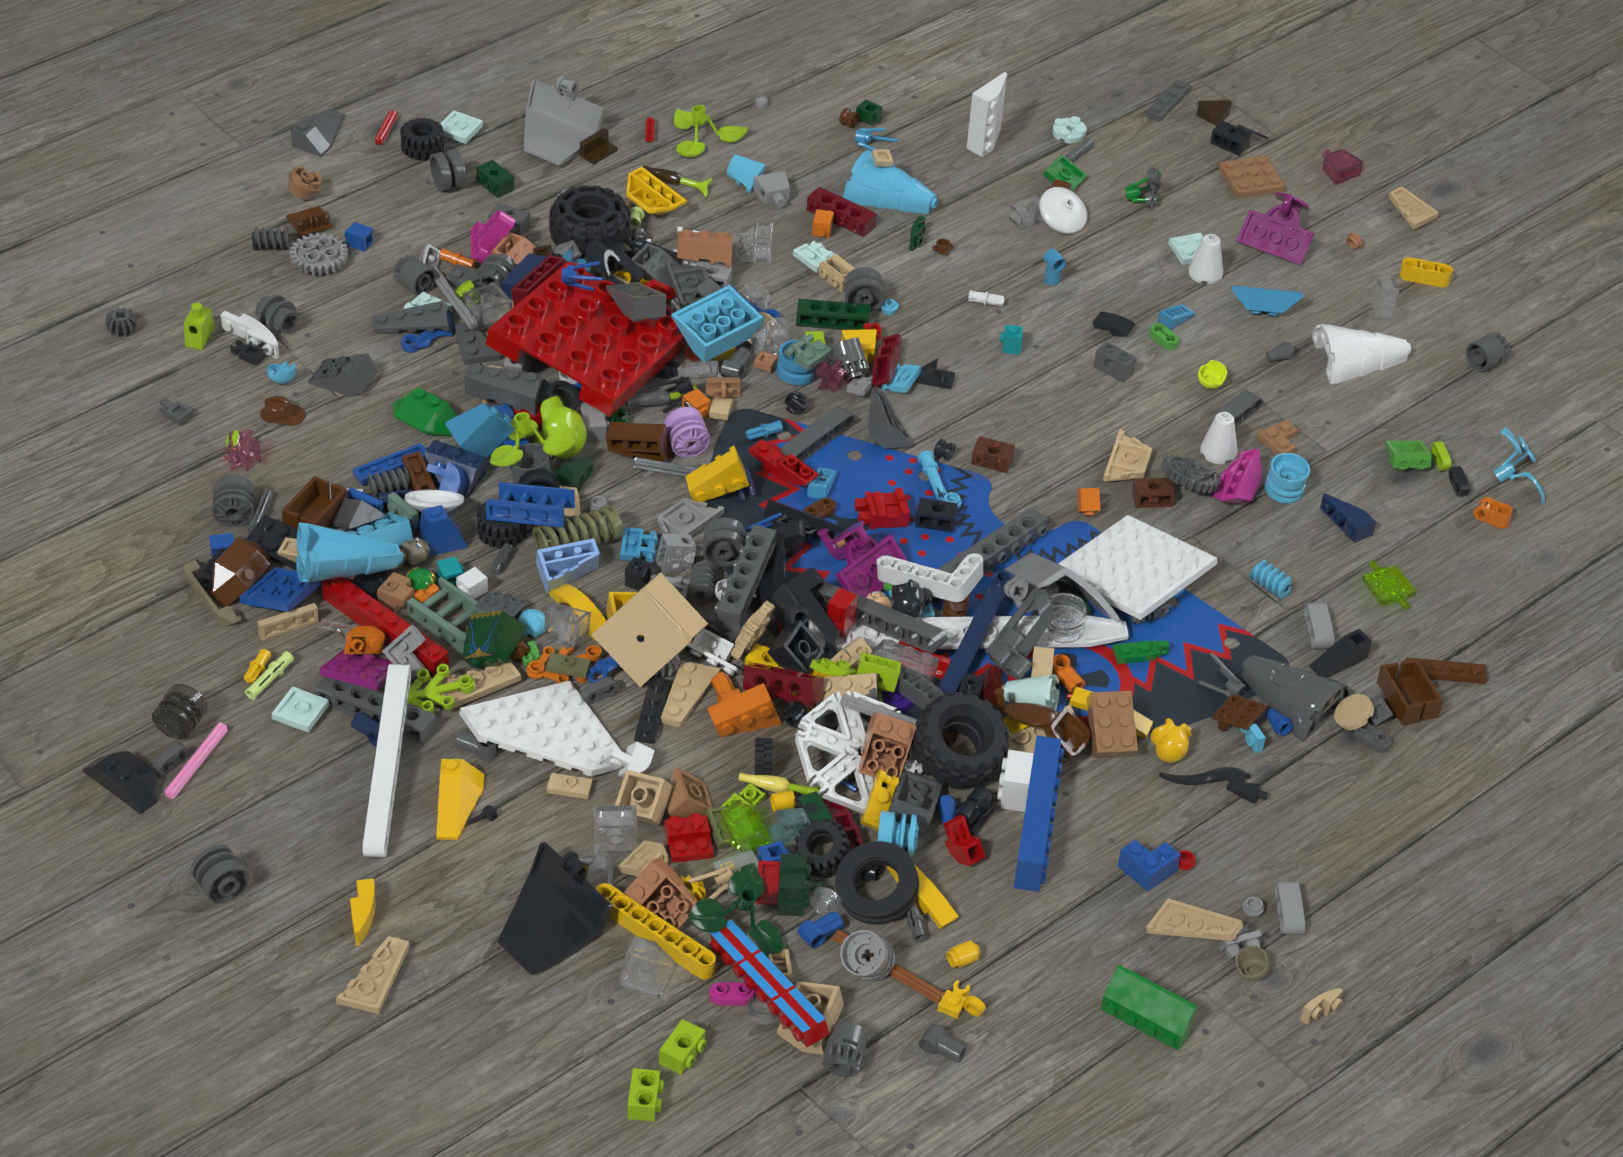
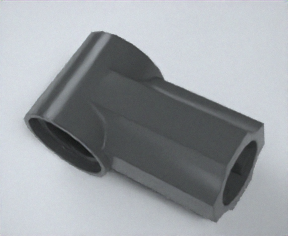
[721,347,751,379]
[455,730,497,762]
[919,1024,967,1063]

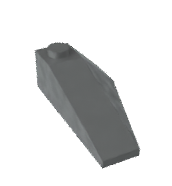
[868,388,913,449]

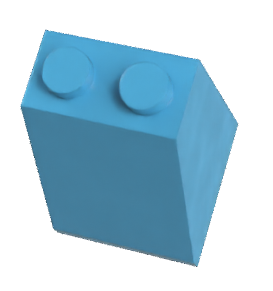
[445,403,515,459]

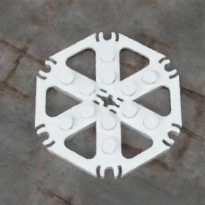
[795,691,923,813]

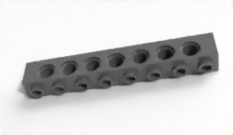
[932,507,1048,604]

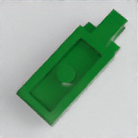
[1112,640,1170,664]

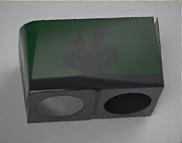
[794,791,833,829]

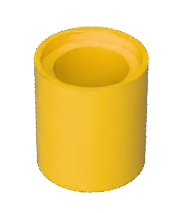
[770,790,795,813]

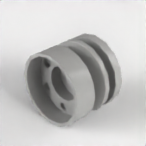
[840,930,895,981]

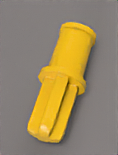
[244,649,271,684]

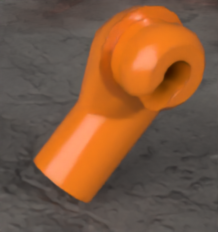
[414,584,440,603]

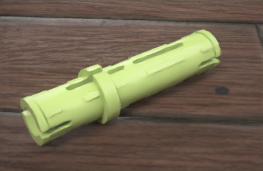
[245,651,294,700]

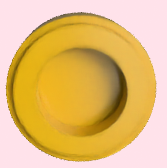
[963,996,986,1017]

